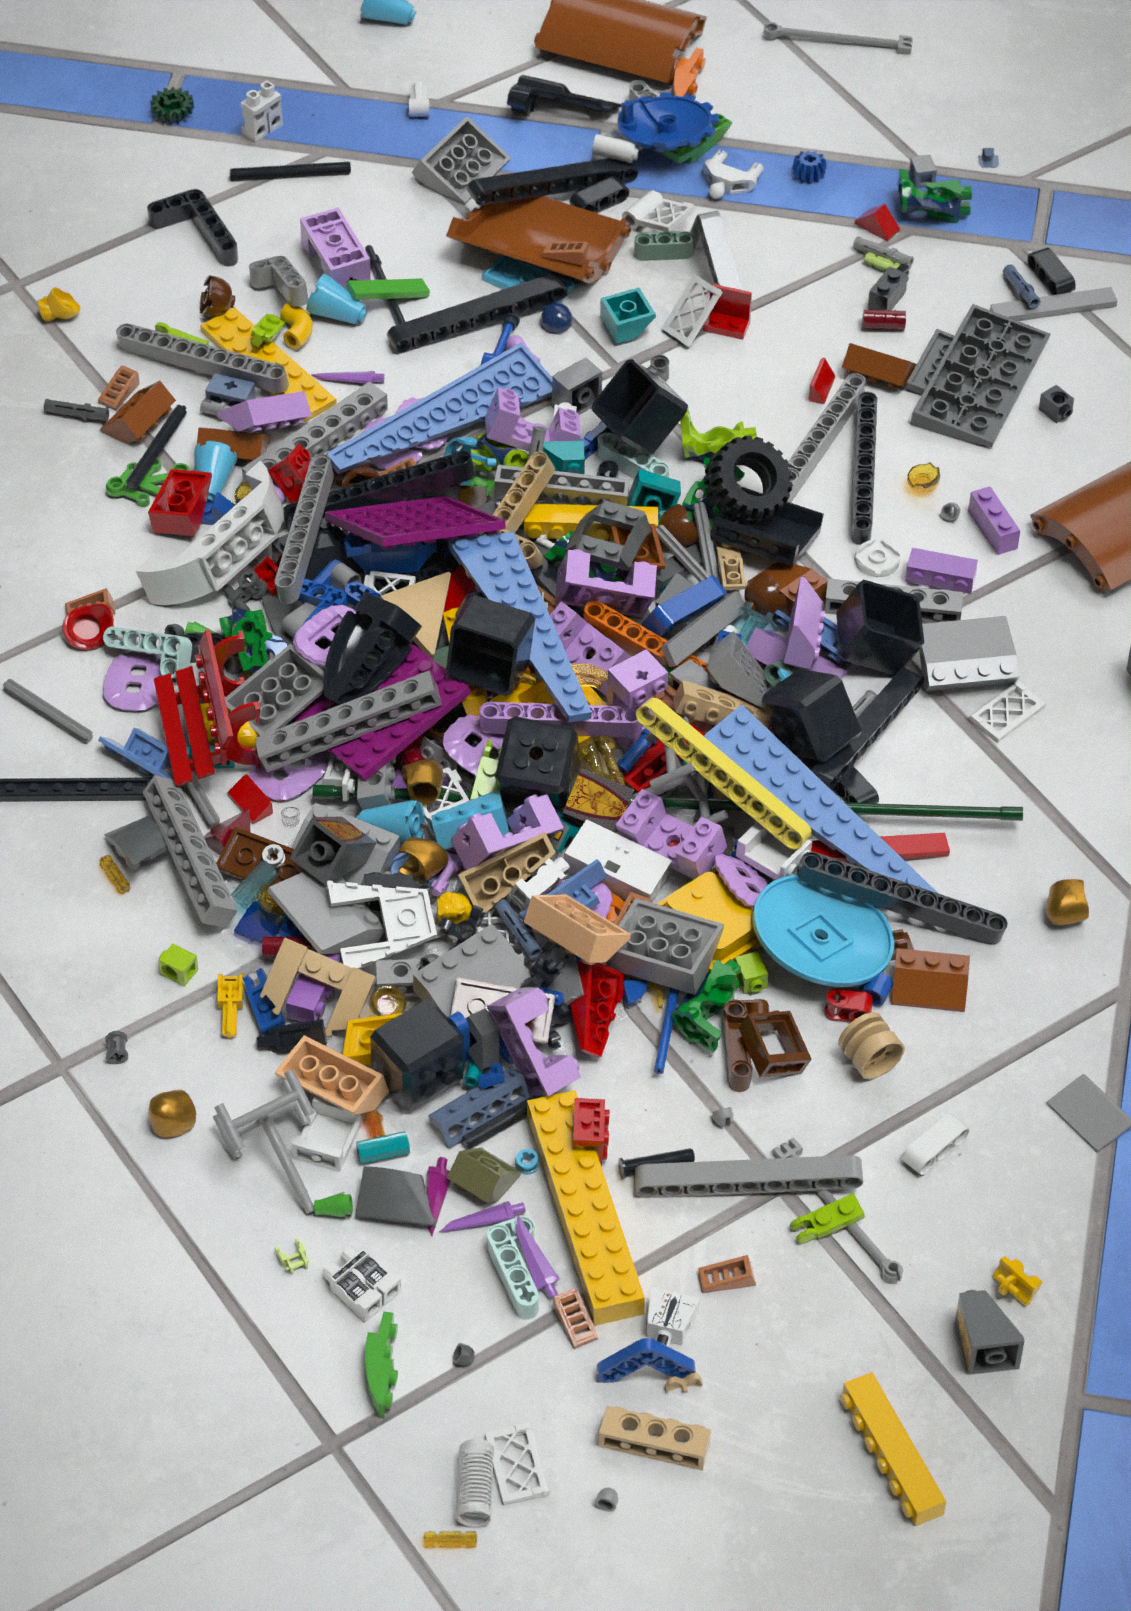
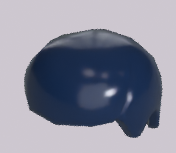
[541,303,572,333]

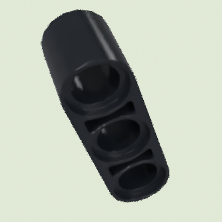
[569,176,630,213]
[1027,247,1076,295]

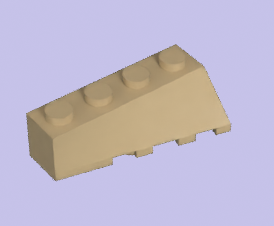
[458,832,557,913]

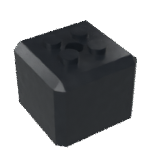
[592,359,688,456]
[836,579,925,675]
[446,595,535,696]
[761,668,862,762]
[495,716,579,809]
[370,999,464,1110]

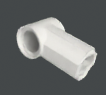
[409,81,429,117]

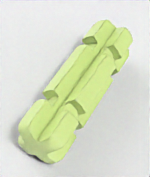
[864,252,900,272]

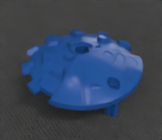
[618,92,719,151]

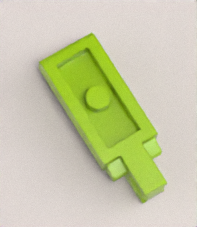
[251,314,286,347]

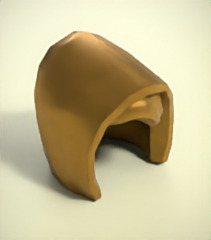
[402,759,443,806]
[398,837,449,882]
[1046,879,1089,926]
[148,1089,196,1138]

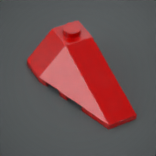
[570,961,624,1058]

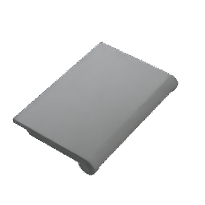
[529,944,584,1010]
[1047,1074,1131,1152]

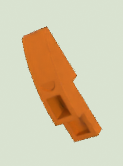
[673,47,706,97]

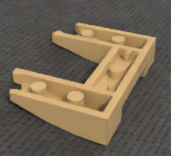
[260,938,376,1037]

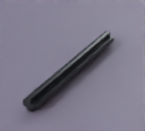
[230,161,351,181]
[126,404,187,489]

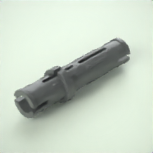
[43,399,110,422]

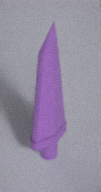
[311,371,385,384]
[439,1201,526,1232]
[516,1215,560,1299]

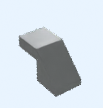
[466,1008,500,1071]

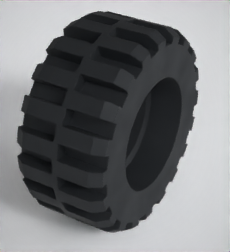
[704,436,793,525]

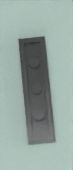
[655,542,716,588]

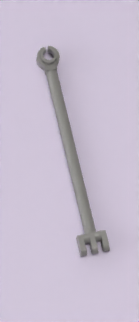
[763,22,913,55]
[772,1138,903,1284]

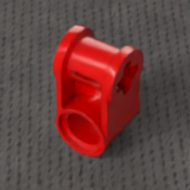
[824,989,873,1022]

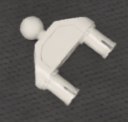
[703,149,764,199]

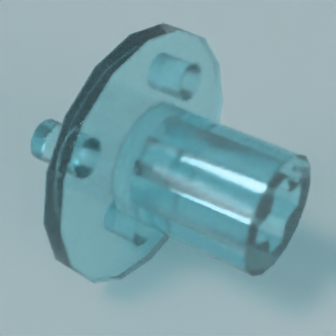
[739,602,780,644]

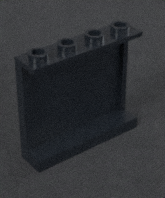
[710,487,824,567]

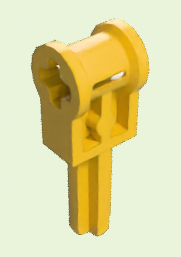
[217,973,244,1039]

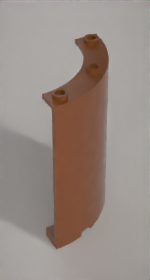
[534,0,707,85]
[446,196,631,283]
[1030,461,1131,591]

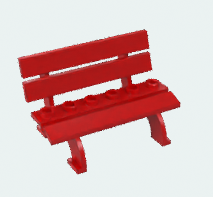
[154,629,261,787]

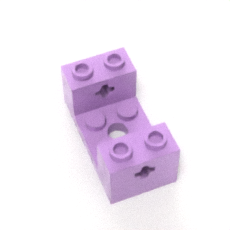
[300,207,371,291]
[485,387,581,451]
[555,549,657,618]
[550,601,631,697]
[607,650,668,752]
[616,789,727,879]
[450,794,564,870]
[487,987,581,1096]

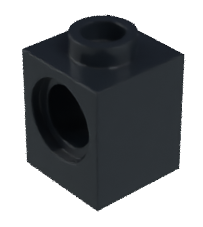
[1039,385,1074,423]

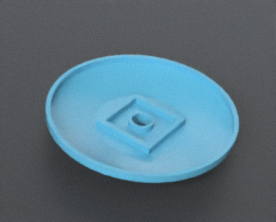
[752,874,894,987]

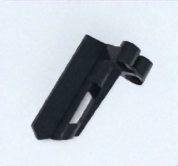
[507,74,621,115]

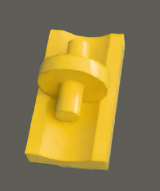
[992,1256,1042,1307]

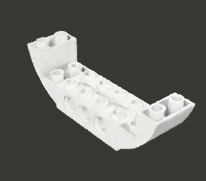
[136,461,284,605]

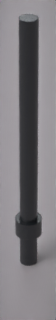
[365,245,406,324]

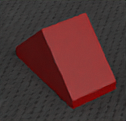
[855,204,900,242]

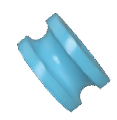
[516,1149,539,1175]

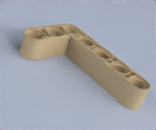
[482,451,555,569]

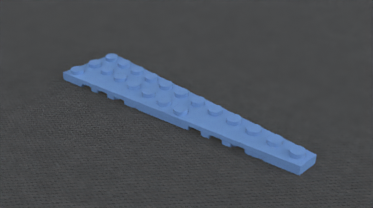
[326,342,552,474]
[448,532,592,723]
[703,704,938,893]

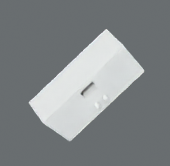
[564,820,672,902]

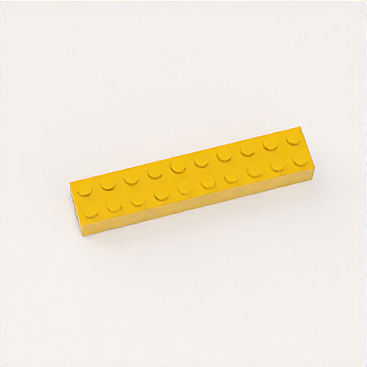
[527,1090,645,1326]

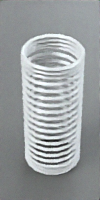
[457,1439,494,1527]

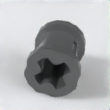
[105,1031,128,1064]

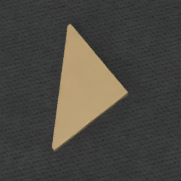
[380,572,451,659]

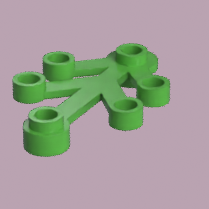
[105,458,189,507]

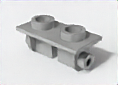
[419,737,464,771]

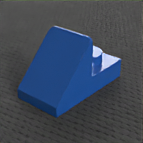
[201,492,235,525]

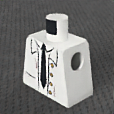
[647,1287,700,1347]

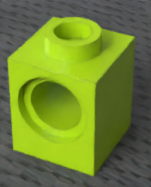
[158,943,198,987]
[735,951,768,994]

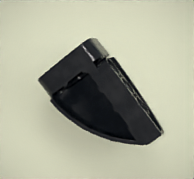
[324,592,422,706]

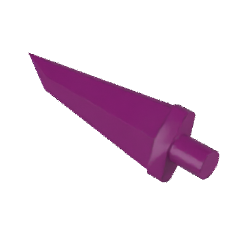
[427,1157,451,1236]

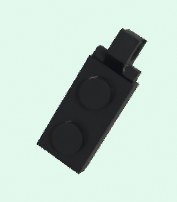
[256,1019,327,1052]

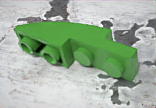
[664,113,732,163]
[365,1311,398,1418]

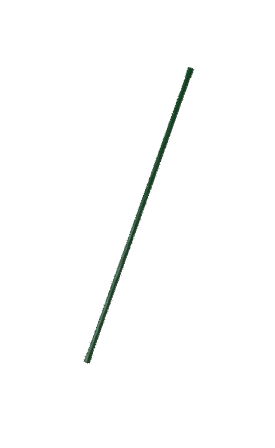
[312,784,1023,821]

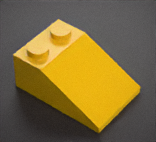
[343,1013,402,1066]

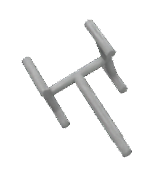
[633,717,728,826]
[213,1069,315,1214]

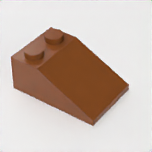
[609,524,665,570]
[747,562,828,617]

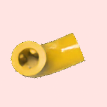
[280,302,313,350]

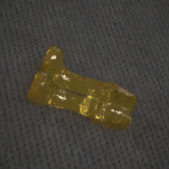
[577,735,625,786]

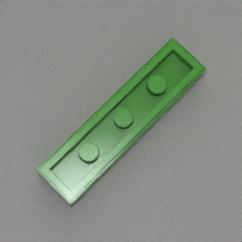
[346,278,430,300]

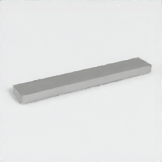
[990,287,1118,321]
[661,590,747,667]

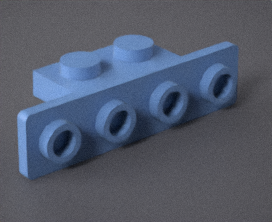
[775,610,849,666]
[98,727,174,780]
[520,859,607,930]

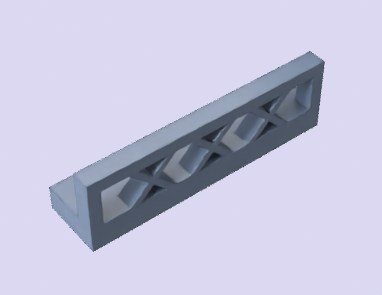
[428,1067,530,1148]

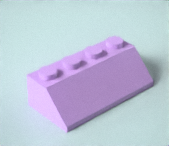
[217,391,312,434]
[784,577,825,669]
[746,628,848,679]

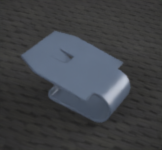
[978,148,999,168]

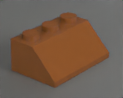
[842,343,917,390]
[99,380,176,444]
[197,427,270,463]
[891,948,970,1012]

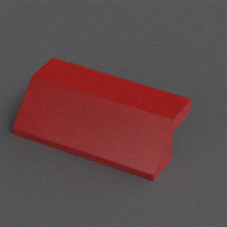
[610,724,705,795]

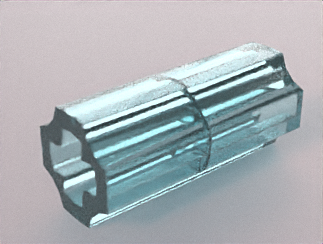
[230,860,279,910]

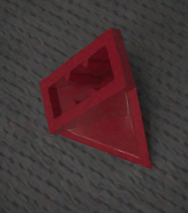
[204,808,251,855]

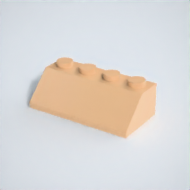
[524,894,631,965]
[275,1036,389,1115]

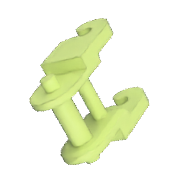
[275,1238,309,1274]

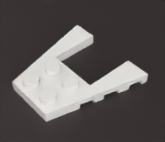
[326,881,437,969]

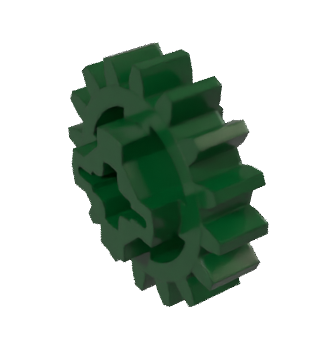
[150,87,194,122]

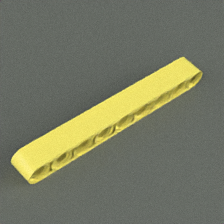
[636,698,811,850]

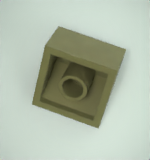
[447,1147,522,1204]

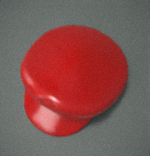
[62,603,114,650]

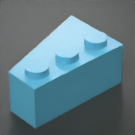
[431,789,509,849]

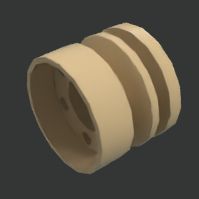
[838,1012,905,1079]

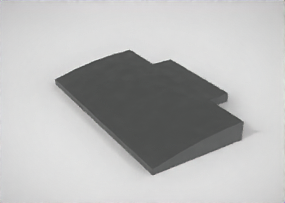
[906,304,1051,447]

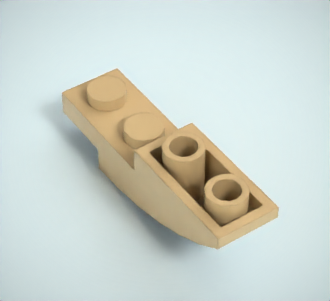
[716,541,746,590]

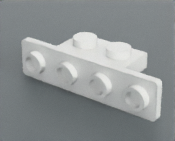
[324,754,358,801]

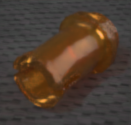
[364,1111,386,1138]

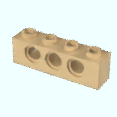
[673,680,770,729]
[599,1406,711,1470]

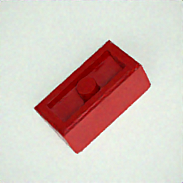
[809,357,835,404]
[253,556,279,596]
[227,774,273,824]

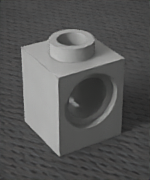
[909,154,937,188]

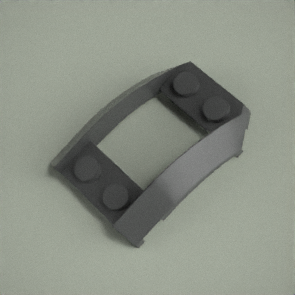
[565,501,651,572]

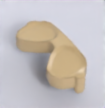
[665,1373,703,1393]

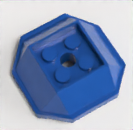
[343,533,437,575]

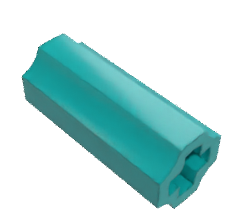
[356,1131,410,1164]

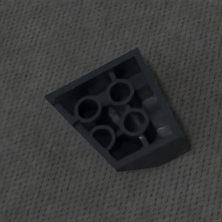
[271,517,364,581]

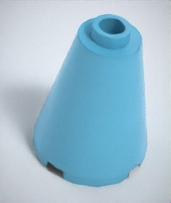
[360,0,416,25]
[306,274,368,324]
[193,441,237,503]
[356,800,425,845]

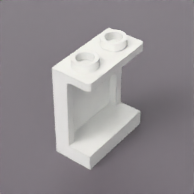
[736,822,812,880]
[292,1097,362,1172]

